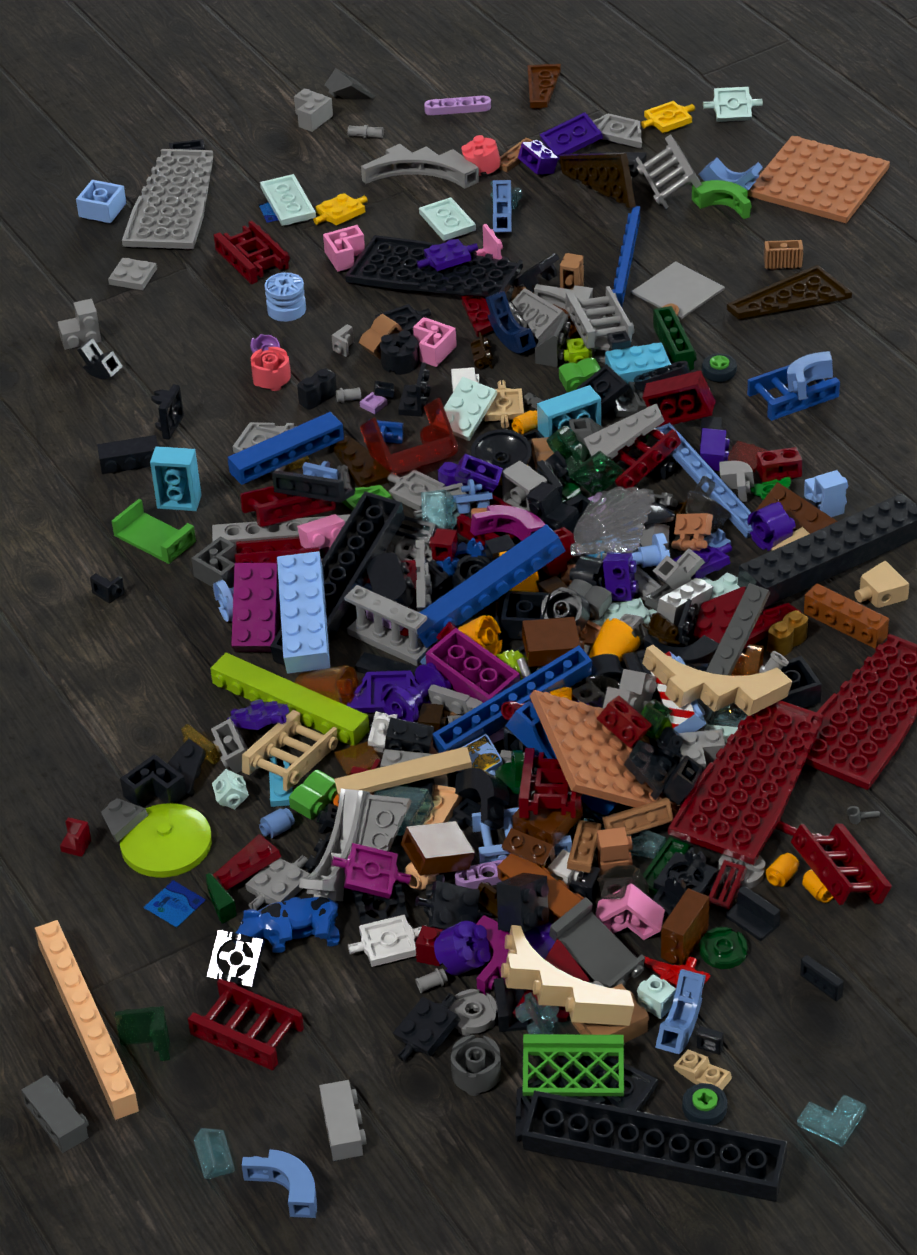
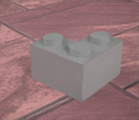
[294,88,333,132]
[58,299,101,350]
[603,669,657,718]
[677,729,725,774]

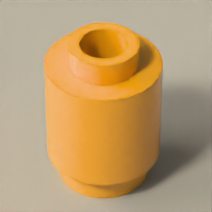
[512,410,538,434]
[766,853,799,887]
[802,869,834,903]

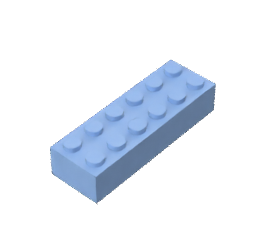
[277,551,330,674]

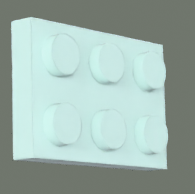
[419,197,476,241]
[434,377,498,441]

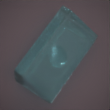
[194,1128,235,1179]

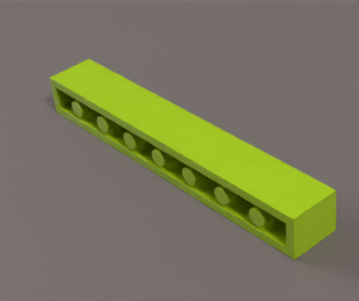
[210,653,370,747]

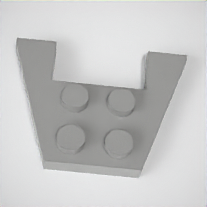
[233,422,297,474]
[416,540,432,612]

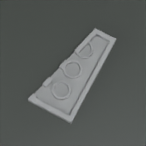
[512,288,564,340]
[584,404,665,469]
[356,794,412,851]

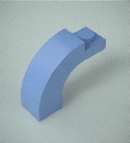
[698,158,763,191]
[493,180,512,233]
[787,351,833,400]
[655,969,706,1054]
[242,1149,317,1218]

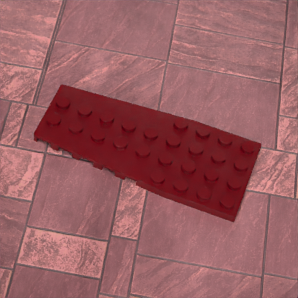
[804,634,917,790]
[668,700,823,865]

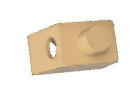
[855,561,909,608]

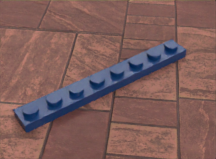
[612,206,640,307]

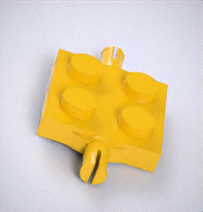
[641,101,695,133]
[313,193,368,225]

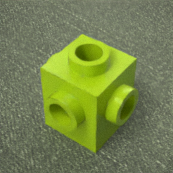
[564,338,592,363]

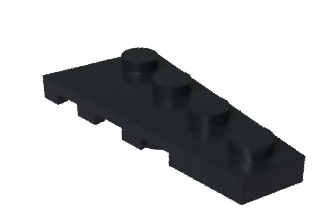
[559,1056,658,1111]

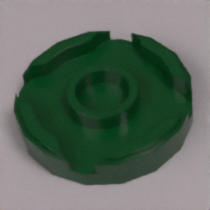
[699,927,748,969]

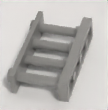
[636,134,702,209]
[565,286,634,349]
[344,585,429,666]

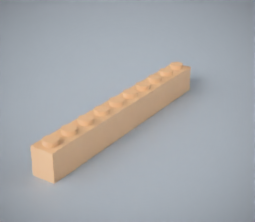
[35,920,139,1120]

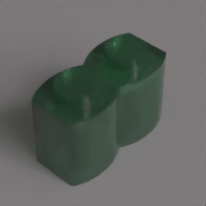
[547,426,591,469]

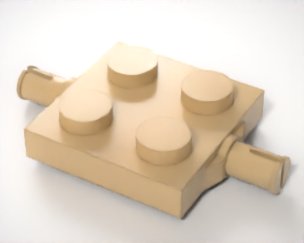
[485,380,524,428]

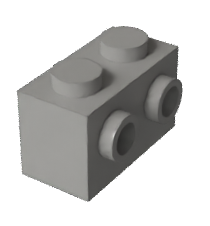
[211,718,248,774]

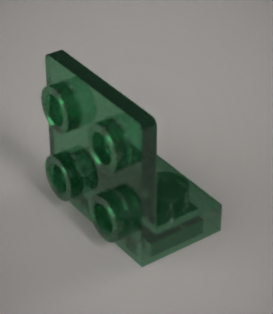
[566,451,625,495]
[115,1006,170,1061]

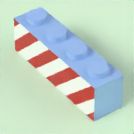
[651,651,706,733]

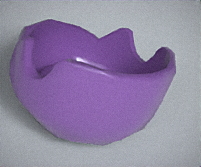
[250,334,280,353]

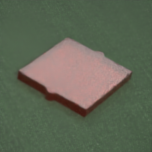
[728,441,768,473]

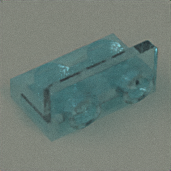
[421,490,455,533]

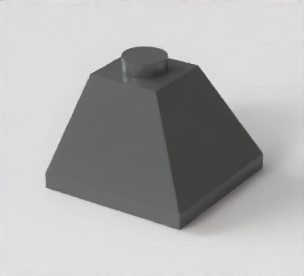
[324,68,375,99]

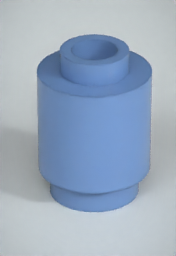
[259,808,295,839]

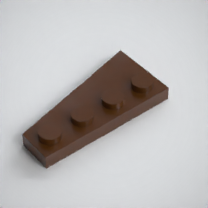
[527,64,561,109]
[755,482,838,534]

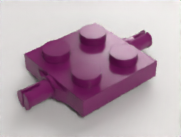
[331,843,411,898]

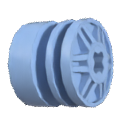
[264,272,306,322]

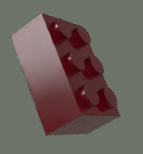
[642,370,716,427]

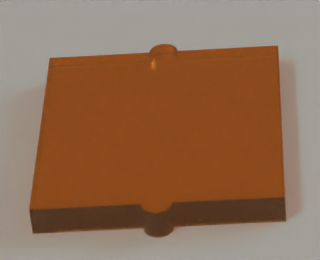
[334,741,380,776]

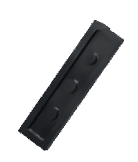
[272,471,355,503]

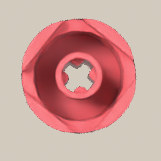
[461,135,500,176]
[251,347,291,391]

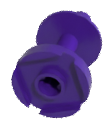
[381,662,451,723]

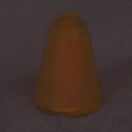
[295,665,358,705]

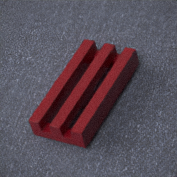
[709,860,747,911]

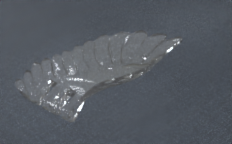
[570,487,655,556]

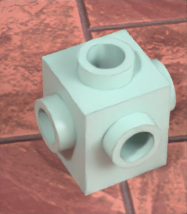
[212,769,249,810]
[637,974,676,1019]

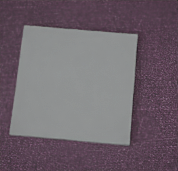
[632,261,725,319]

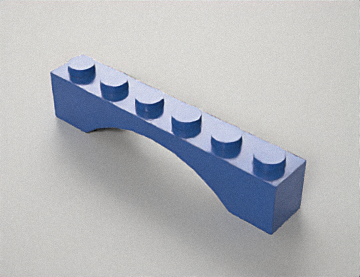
[505,700,620,821]

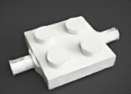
[348,915,426,967]

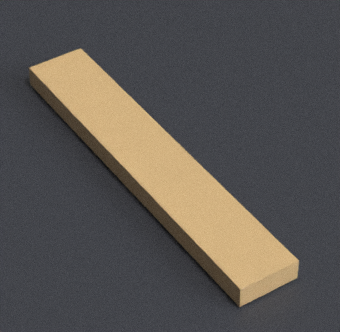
[334,746,472,798]

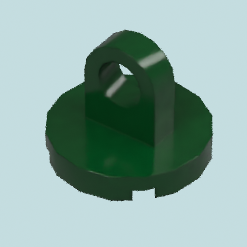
[495,750,537,794]

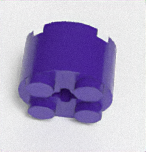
[747,502,796,551]
[434,921,491,976]

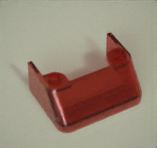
[360,398,458,475]

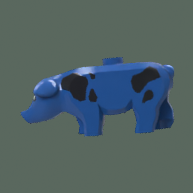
[233,897,339,953]

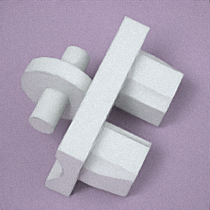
[368,711,397,753]

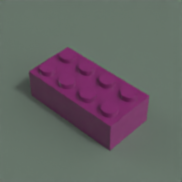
[232,563,279,652]
[425,628,520,703]

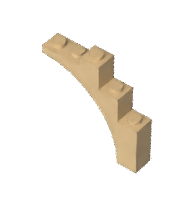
[642,645,792,716]
[501,925,634,1026]

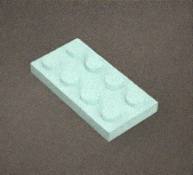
[260,174,316,226]

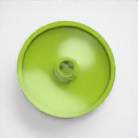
[119,803,212,878]

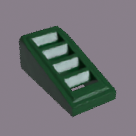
[206,873,237,924]

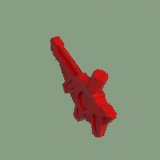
[644,956,711,988]

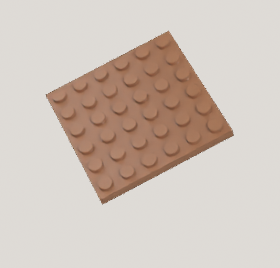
[748,136,890,223]
[530,690,681,818]

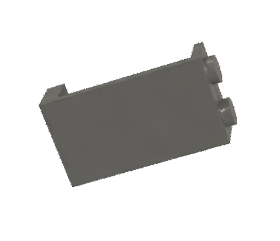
[549,897,645,988]

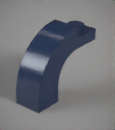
[485,291,536,353]

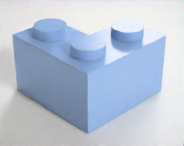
[804,470,848,517]

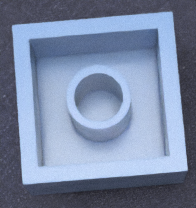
[76,180,127,223]

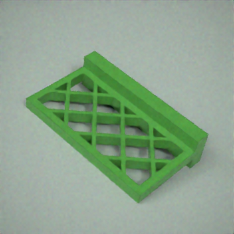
[523,1034,624,1096]

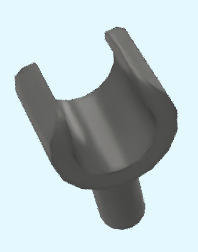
[847,806,880,824]

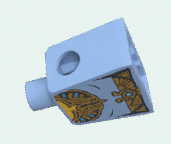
[456,734,503,776]

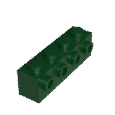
[653,306,697,370]

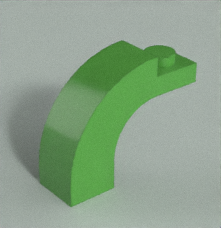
[692,180,752,219]

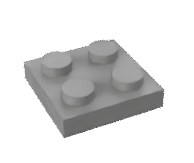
[108,258,157,290]

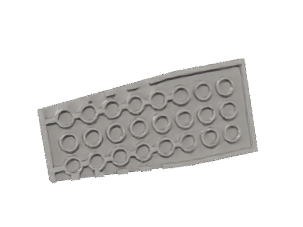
[122,149,214,249]

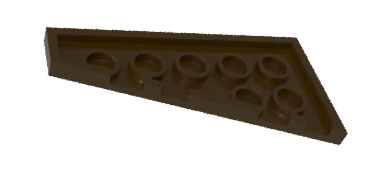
[559,153,636,208]
[727,265,852,319]

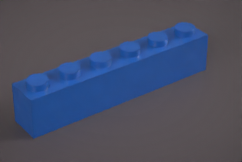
[227,412,344,485]

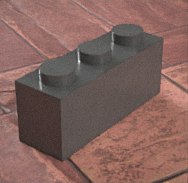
[21,1075,89,1153]

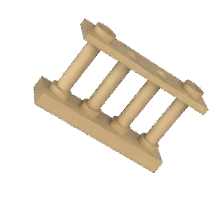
[242,710,338,791]

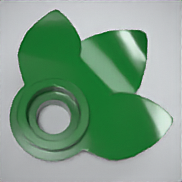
[751,477,791,500]

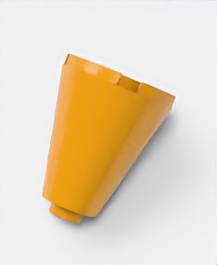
[458,615,502,656]
[588,618,641,662]

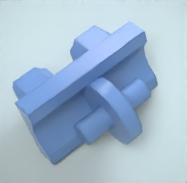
[303,461,338,480]
[452,479,493,514]

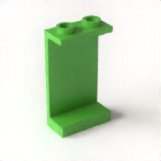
[112,499,196,564]

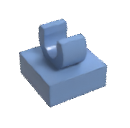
[704,528,731,548]

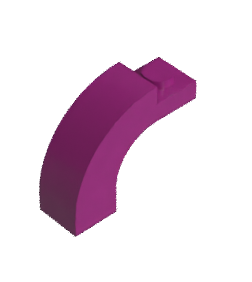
[470,505,546,541]
[476,915,509,996]

